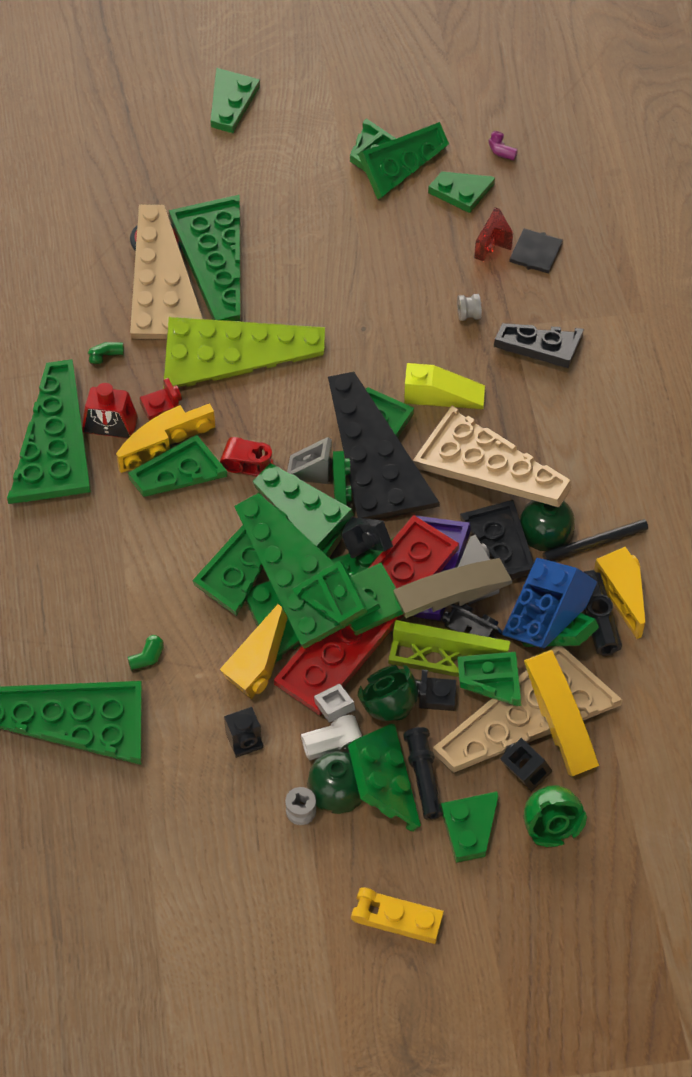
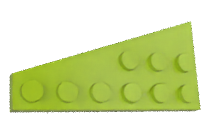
[163,317,325,389]

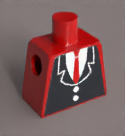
[82,383,138,439]

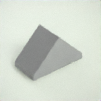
[287,437,332,484]

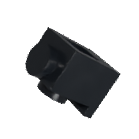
[224,707,264,758]
[500,738,553,792]

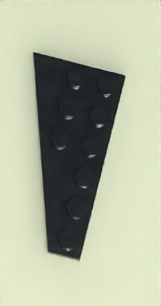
[328,371,440,520]

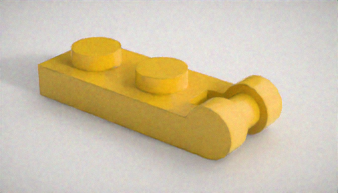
[350,887,444,944]

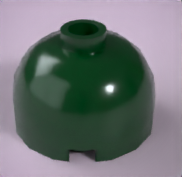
[520,500,575,551]
[357,665,418,721]
[307,751,363,814]

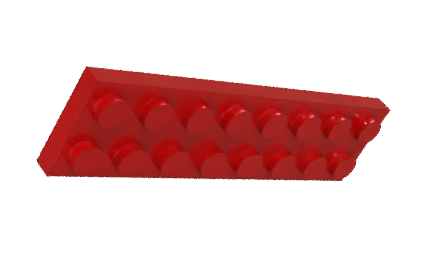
[273,515,459,716]

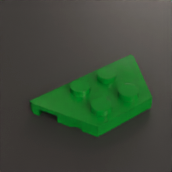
[348,723,421,832]

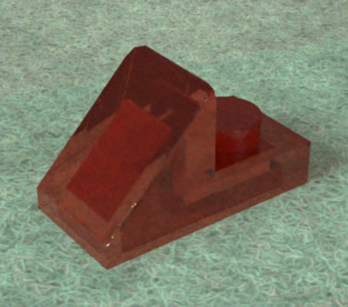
[474,207,513,261]

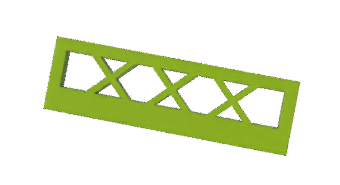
[388,620,510,677]

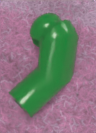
[88,342,124,364]
[127,635,164,671]

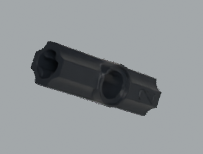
[584,570,622,656]

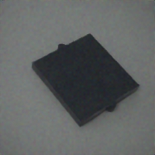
[509,228,563,274]

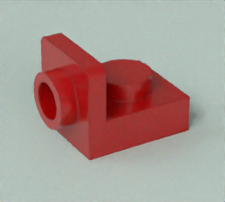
[140,378,182,421]

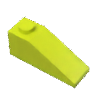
[404,363,485,409]

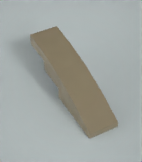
[393,558,512,618]

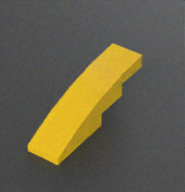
[524,650,599,776]

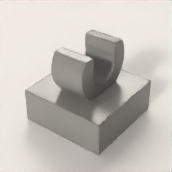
[314,684,355,722]

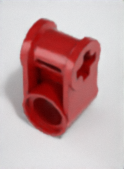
[220,437,274,477]

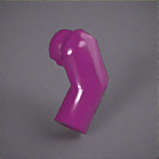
[488,131,518,161]

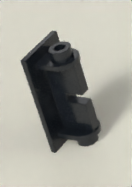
[442,603,502,639]

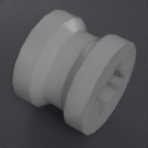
[457,294,482,321]
[285,787,316,825]

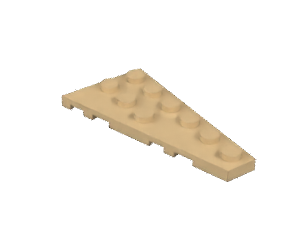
[130,205,203,339]
[413,406,572,507]
[433,646,622,773]

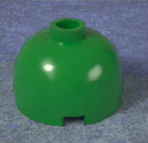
[523,785,587,847]

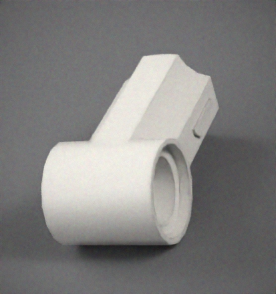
[301,715,362,760]

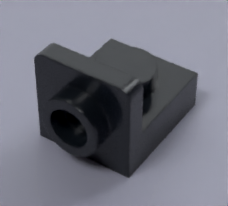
[415,669,456,711]

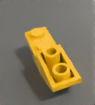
[116,403,215,473]

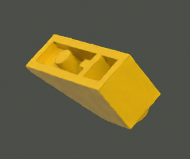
[594,547,645,639]
[220,604,288,699]

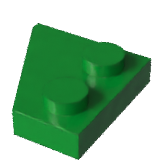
[428,171,495,213]
[457,652,521,706]

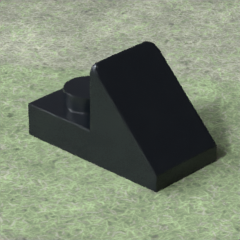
[342,517,393,558]

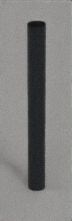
[542,519,648,561]

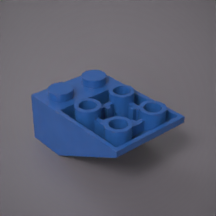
[502,558,597,649]

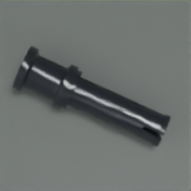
[403,727,443,820]

